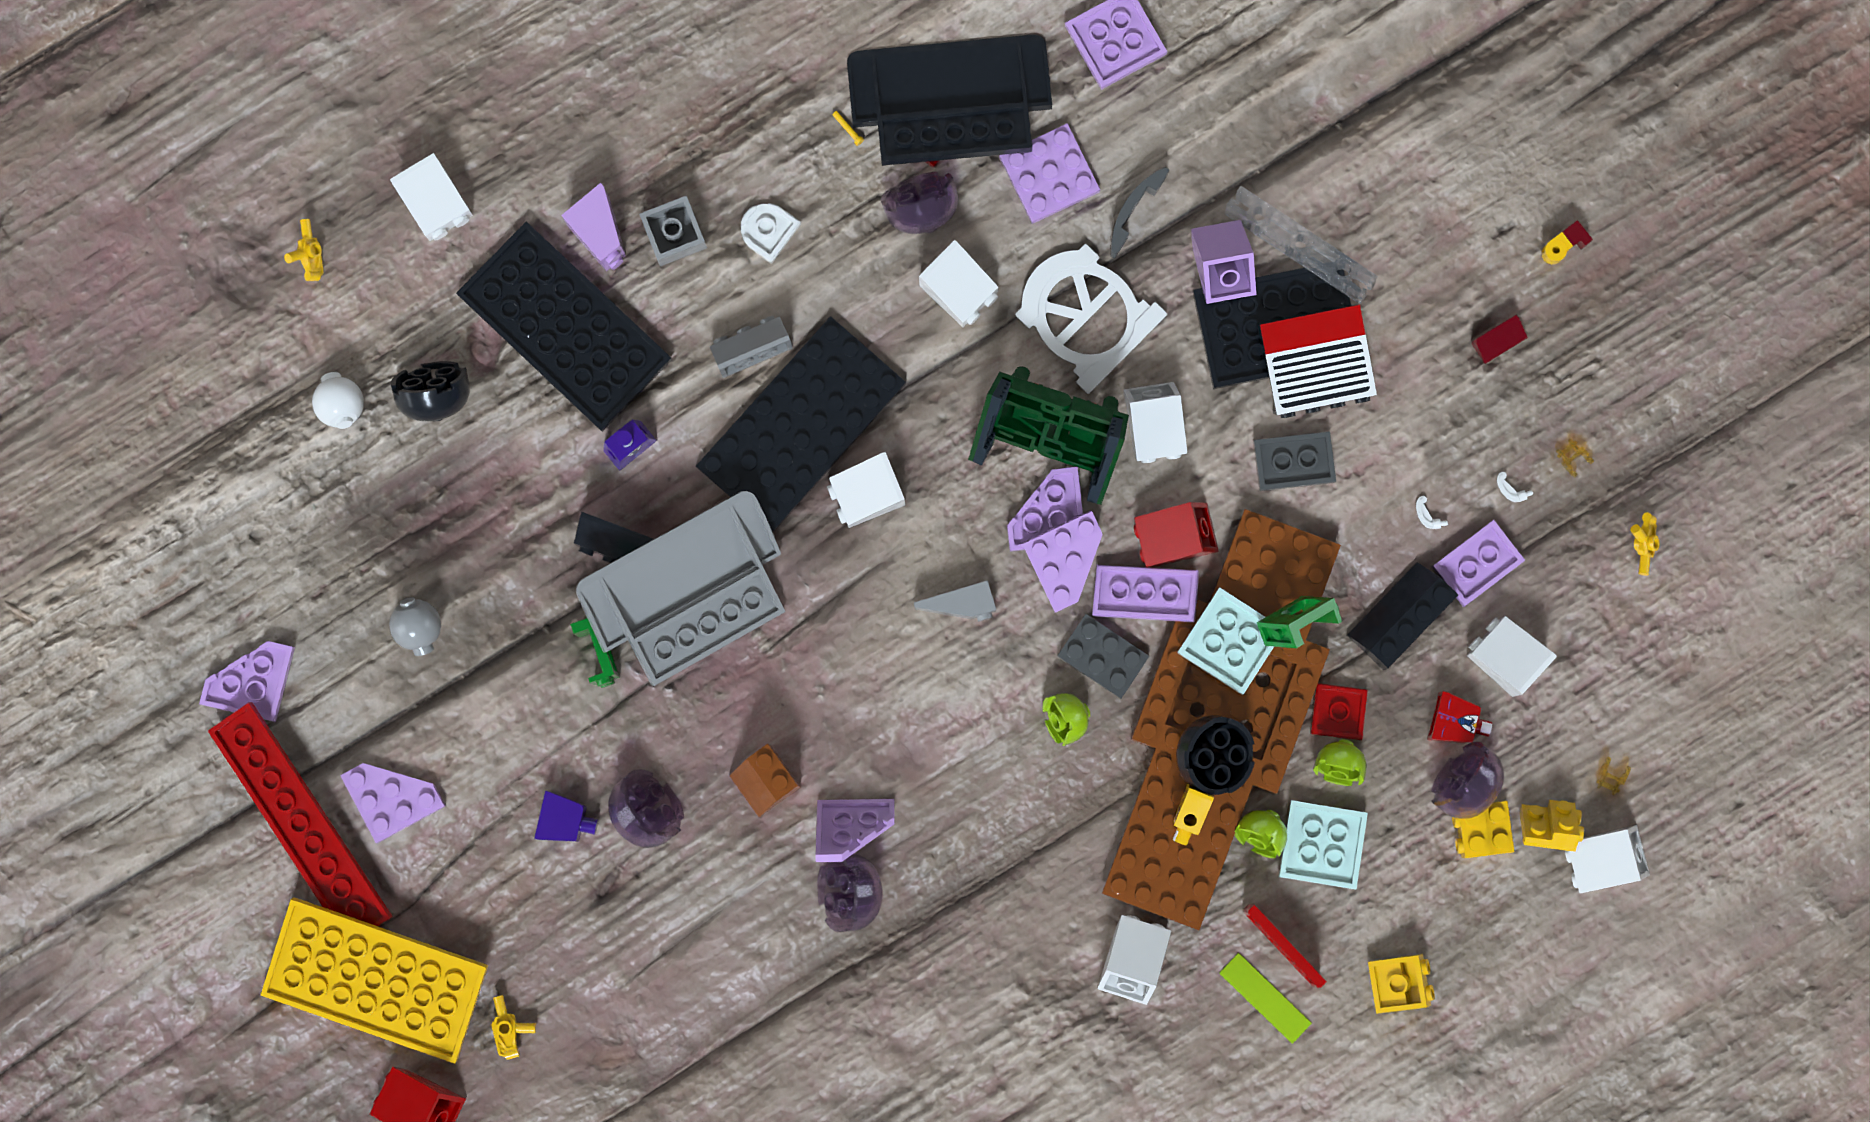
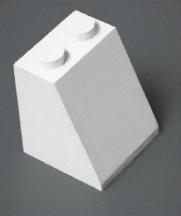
[390,153,473,241]
[919,240,998,327]
[1124,382,1187,463]
[827,452,905,528]
[1467,616,1557,697]
[1565,825,1650,893]
[1097,915,1171,1005]

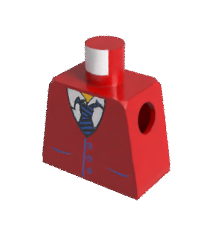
[1427,691,1492,743]

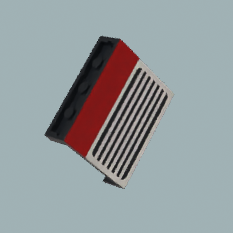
[1256,305,1377,418]

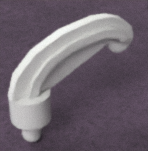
[1497,472,1533,502]
[1416,496,1448,529]

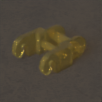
[1556,439,1594,478]
[1596,756,1631,796]

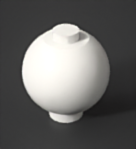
[312,372,364,429]

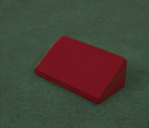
[1471,314,1528,364]

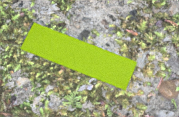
[1219,953,1312,1044]

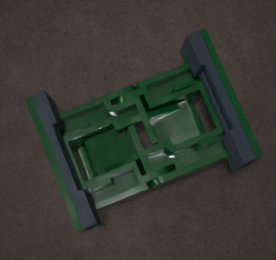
[968,366,1129,505]

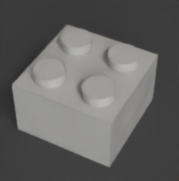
[639,195,707,267]

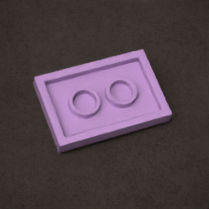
[1432,520,1525,607]

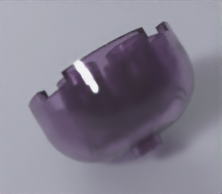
[881,171,959,234]
[1431,742,1504,819]
[608,769,684,848]
[817,853,883,932]

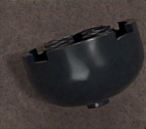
[390,361,470,422]
[1176,715,1255,795]

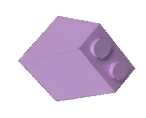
[561,183,626,272]
[1191,220,1256,304]

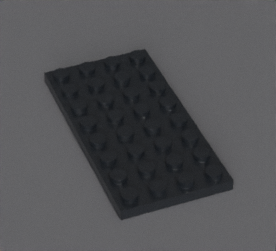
[456,221,672,432]
[696,316,906,533]

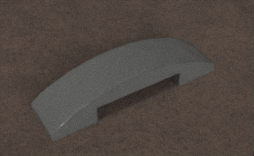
[1110,167,1169,259]

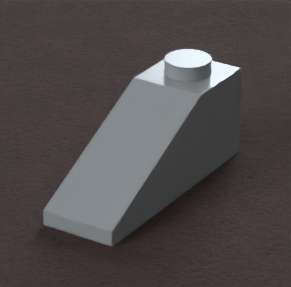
[914,580,996,622]

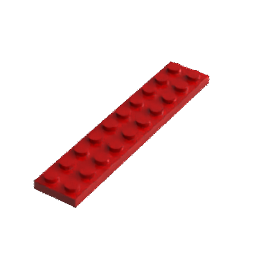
[208,702,393,926]

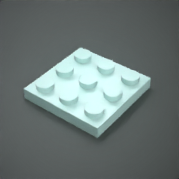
[1177,588,1274,695]
[1279,800,1368,890]

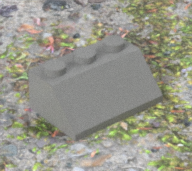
[709,316,793,378]

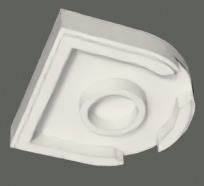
[741,203,801,264]

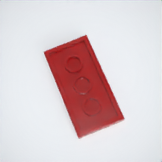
[1243,904,1327,988]

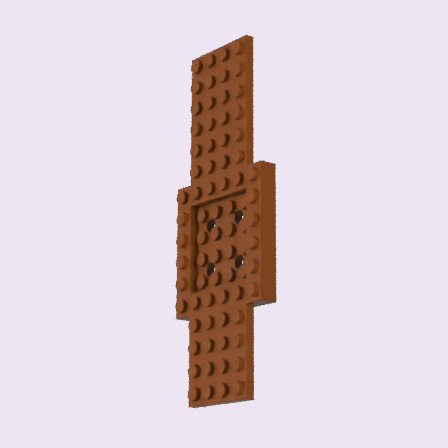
[1102,509,1341,930]

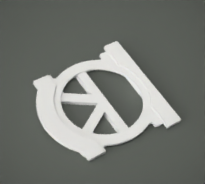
[1016,244,1167,394]

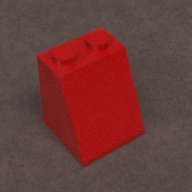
[1134,502,1219,567]
[370,1066,466,1122]

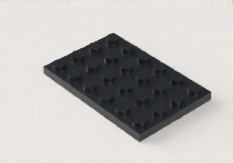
[1192,260,1351,389]

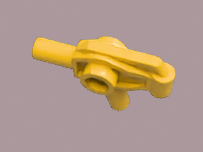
[284,219,324,281]
[1630,512,1660,576]
[491,995,536,1060]

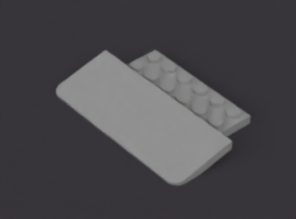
[576,491,785,686]

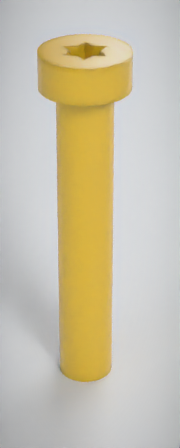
[832,111,864,146]

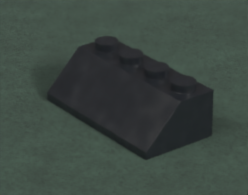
[574,512,654,563]
[1347,562,1458,670]

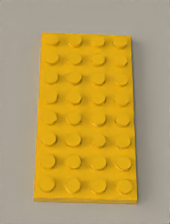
[261,897,489,1064]

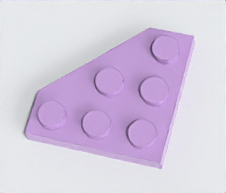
[1007,467,1083,552]
[1022,510,1103,613]
[199,641,295,722]
[340,763,446,843]
[816,799,895,862]

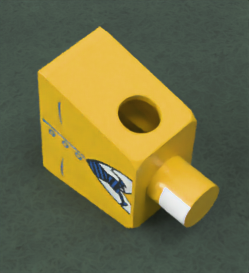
[1173,784,1214,845]

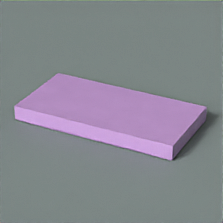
[1092,565,1199,622]

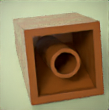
[730,744,801,817]

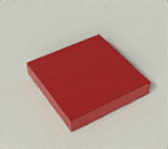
[1310,683,1368,741]

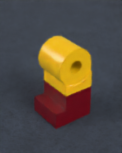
[1541,220,1593,265]

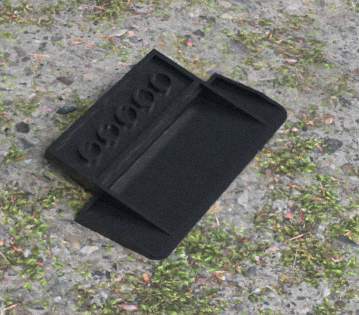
[847,35,1052,166]

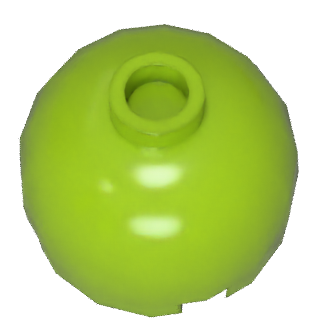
[1042,693,1090,746]
[1313,739,1367,786]
[1234,809,1287,858]

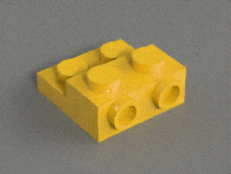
[1520,800,1584,852]
[1452,801,1514,858]
[1368,954,1435,1014]

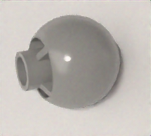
[389,597,441,656]

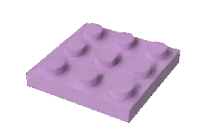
[1065,0,1167,90]
[999,124,1100,224]

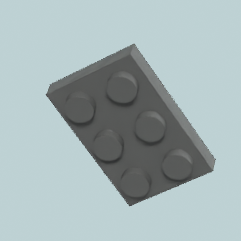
[1253,432,1336,491]
[1057,614,1150,699]

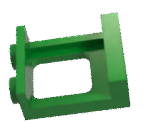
[1256,596,1342,648]
[570,618,620,688]

